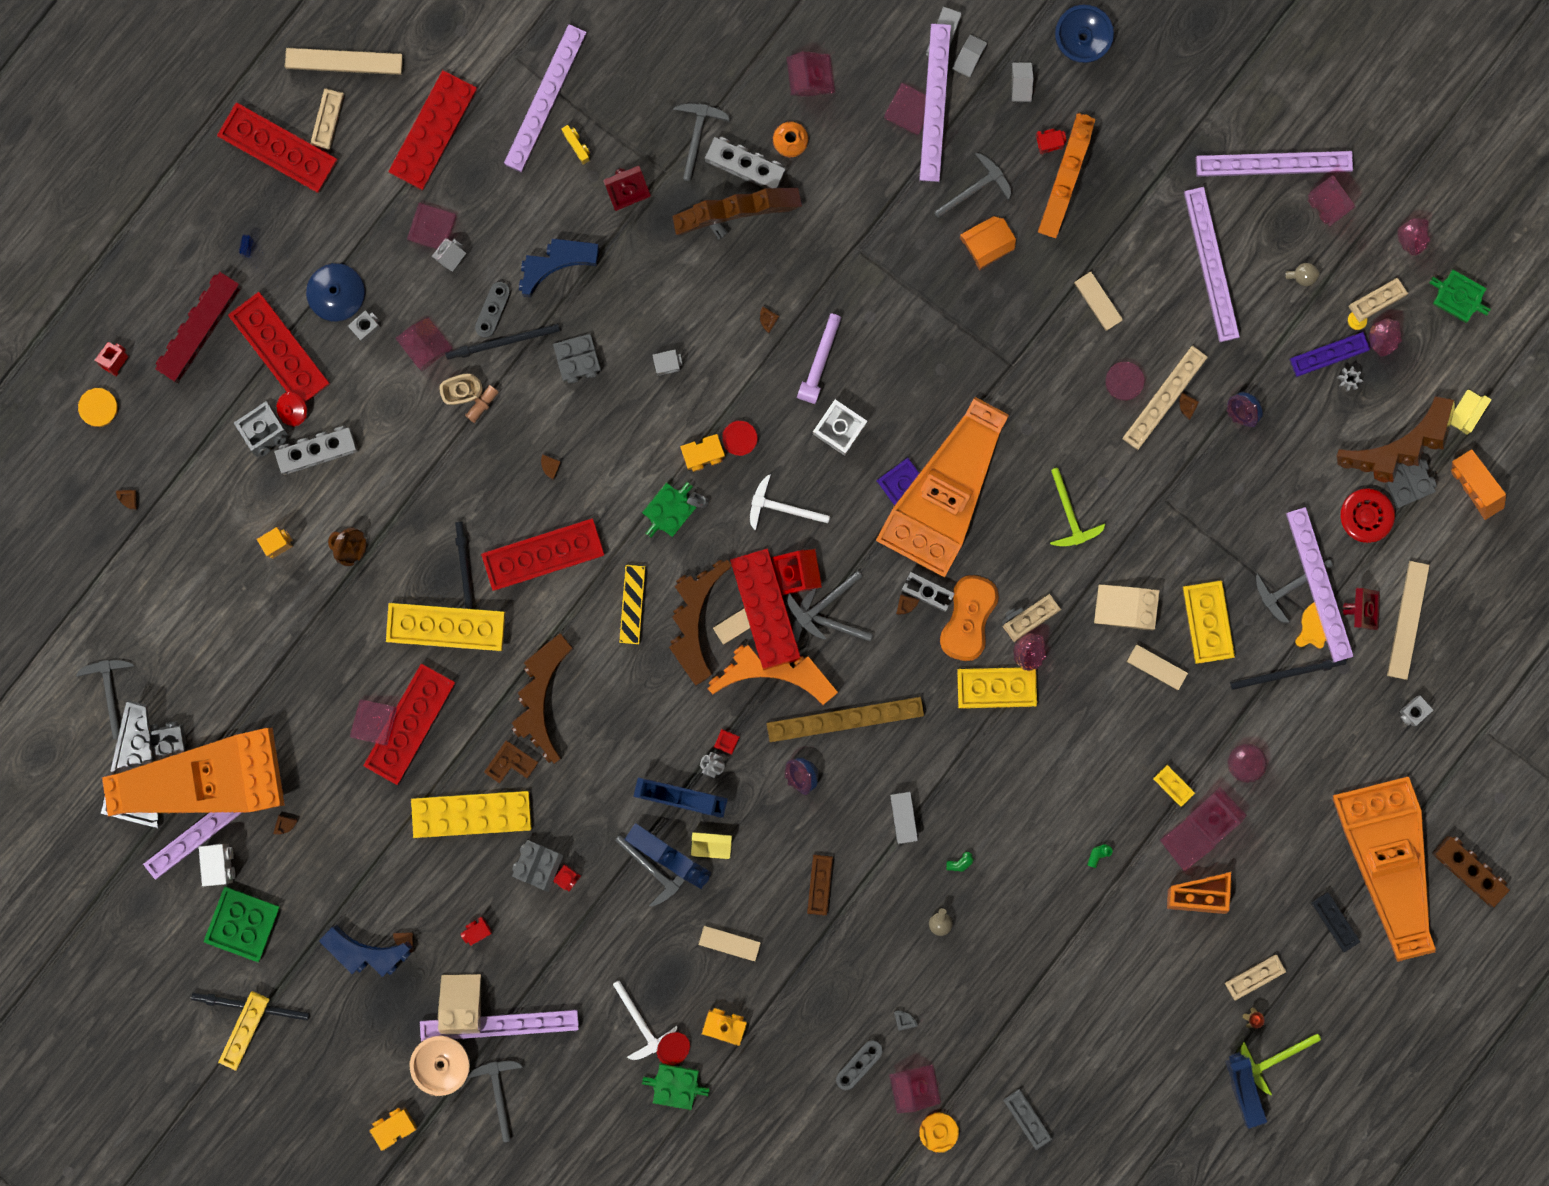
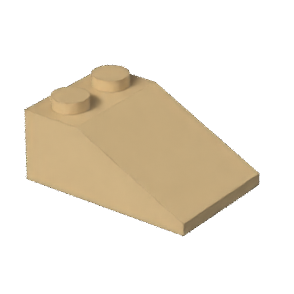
[1094,585,1159,631]
[438,974,481,1034]

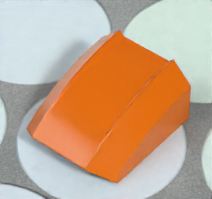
[960,216,1016,270]

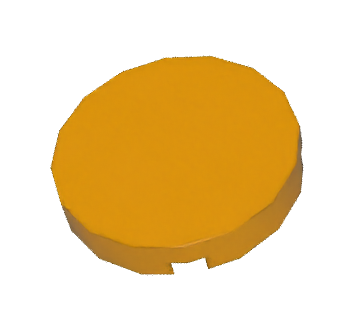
[78,388,118,427]
[919,1113,959,1152]

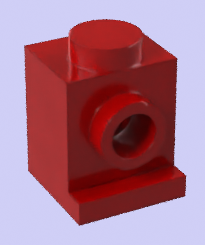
[1036,129,1066,154]
[95,342,128,377]
[553,864,581,892]
[460,916,493,946]

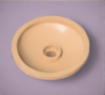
[410,1036,469,1096]

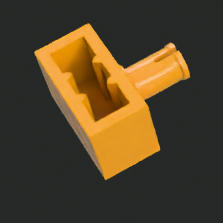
[702,1008,747,1046]

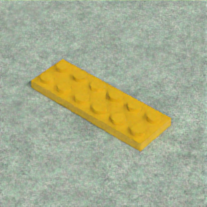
[386,603,506,651]
[411,791,531,838]

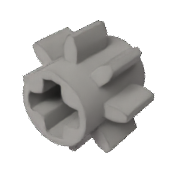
[1337,367,1363,392]
[700,752,725,778]

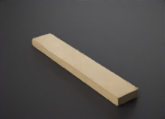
[285,48,403,75]
[1122,346,1207,450]
[1387,561,1429,680]

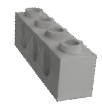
[705,137,785,188]
[274,426,358,475]

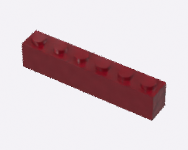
[155,272,242,384]

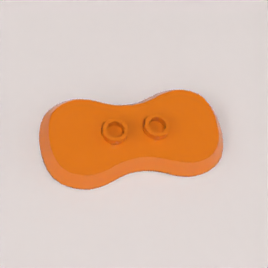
[940,575,999,661]

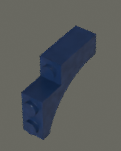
[519,239,599,297]
[633,778,728,818]
[625,823,712,889]
[319,925,413,977]
[1225,1053,1267,1129]

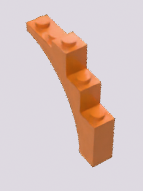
[1038,113,1096,238]
[708,645,838,705]

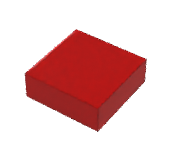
[714,729,739,755]

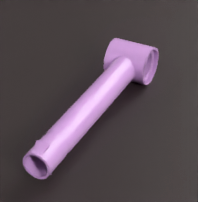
[797,314,841,404]

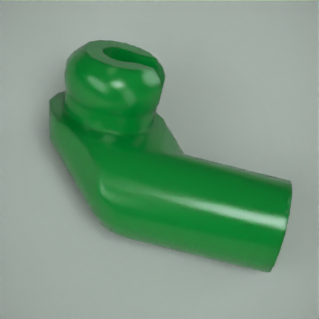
[1087,844,1113,868]
[946,852,974,872]

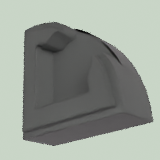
[687,492,710,508]
[894,1011,918,1031]

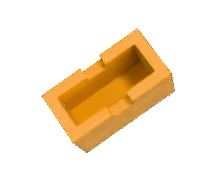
[680,434,725,472]
[257,527,293,559]
[370,1108,418,1151]

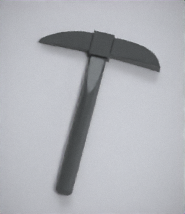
[673,103,730,181]
[935,153,1011,218]
[1256,560,1333,623]
[787,571,862,640]
[793,589,873,643]
[76,660,134,740]
[615,835,685,906]
[466,1061,523,1142]

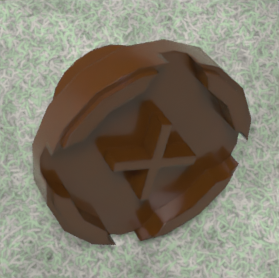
[328,527,366,567]

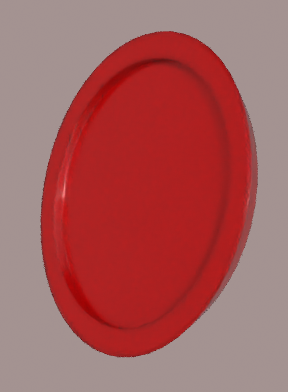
[276,392,307,427]
[722,421,757,456]
[657,1032,690,1065]

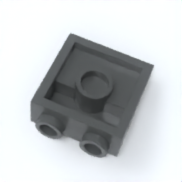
[553,334,601,384]
[234,402,289,457]
[1386,459,1437,508]
[149,721,186,762]
[512,840,563,892]

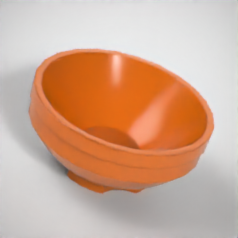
[773,122,808,157]

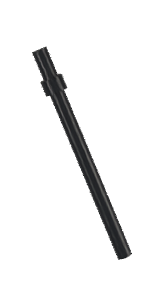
[445,324,560,360]
[455,522,473,609]
[1230,658,1346,690]
[191,993,309,1021]

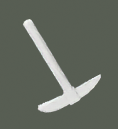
[750,474,830,531]
[613,981,677,1060]

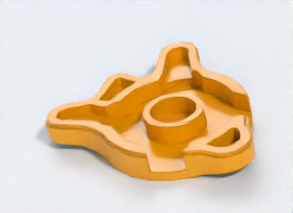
[1295,602,1326,649]

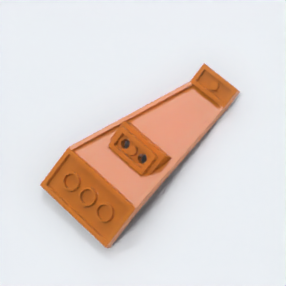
[876,397,1009,577]
[102,728,285,816]
[1333,776,1436,962]

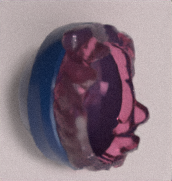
[1227,392,1263,428]
[784,758,819,795]

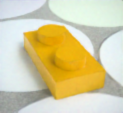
[561,125,590,165]
[1153,765,1195,807]

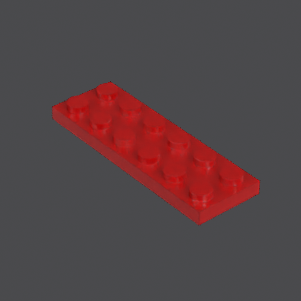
[388,70,477,191]
[217,102,338,194]
[228,292,330,403]
[481,518,605,591]
[730,549,801,671]
[363,663,456,785]

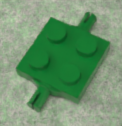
[1429,270,1491,323]
[642,482,696,538]
[642,1063,709,1110]

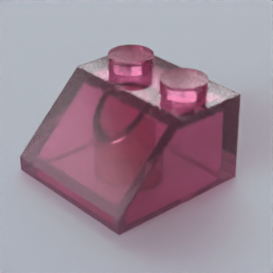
[786,52,834,97]
[1307,175,1356,227]
[395,318,452,372]
[1187,787,1247,846]
[889,1065,940,1113]

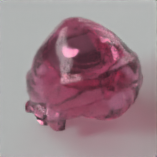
[1397,218,1430,255]
[1369,318,1402,357]
[1013,633,1046,671]

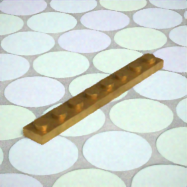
[767,697,924,742]

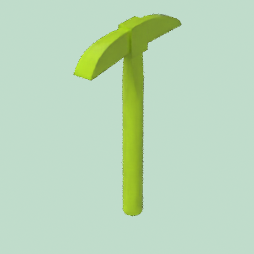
[1050,468,1105,546]
[1241,1034,1321,1095]

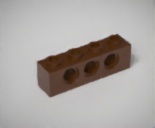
[1432,836,1510,908]

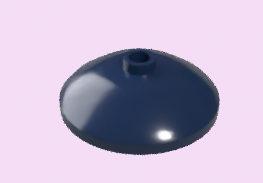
[1055,5,1114,63]
[306,263,365,322]

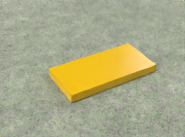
[1183,581,1235,664]
[957,667,1037,709]

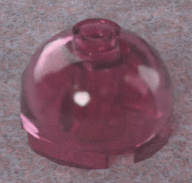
[1227,744,1267,783]

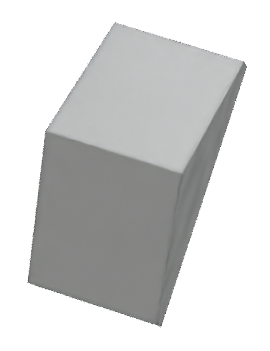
[953,35,987,78]
[1012,63,1033,102]

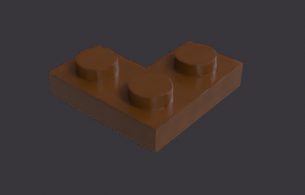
[484,740,539,783]

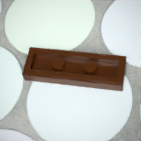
[807,855,833,916]

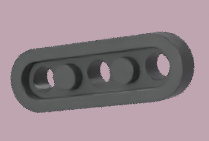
[475,282,510,338]
[836,1040,882,1090]

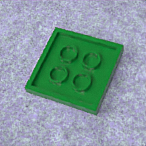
[204,886,280,963]

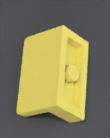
[1451,390,1491,434]
[691,832,732,859]

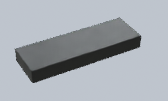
[1003,1089,1052,1150]

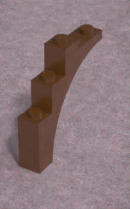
[672,188,802,235]
[1337,397,1455,483]
[669,559,732,686]
[512,633,573,764]

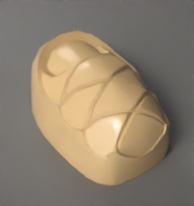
[440,374,483,405]

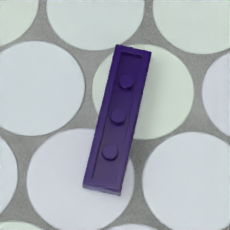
[1289,332,1370,377]

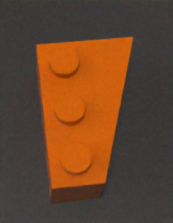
[1451,449,1506,520]
[1167,872,1231,914]

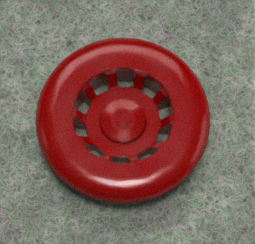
[1340,489,1395,543]

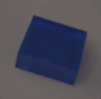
[239,235,253,258]

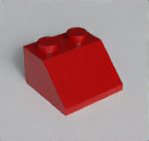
[772,549,822,595]

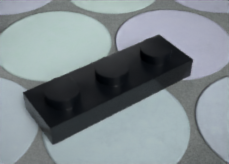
[1311,892,1360,953]

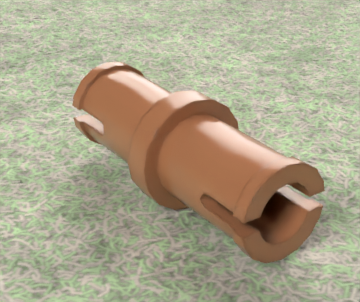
[465,385,499,423]

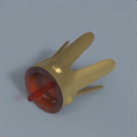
[1243,1008,1264,1028]

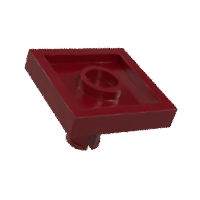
[603,166,651,211]
[1343,588,1380,630]

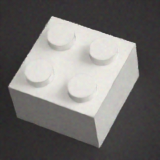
[813,400,867,456]
[199,844,235,886]

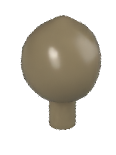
[1286,263,1320,286]
[929,908,953,936]

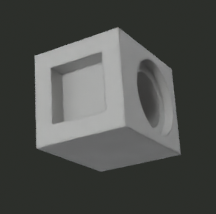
[432,238,466,272]
[348,311,380,343]
[653,350,683,376]
[1399,696,1433,726]

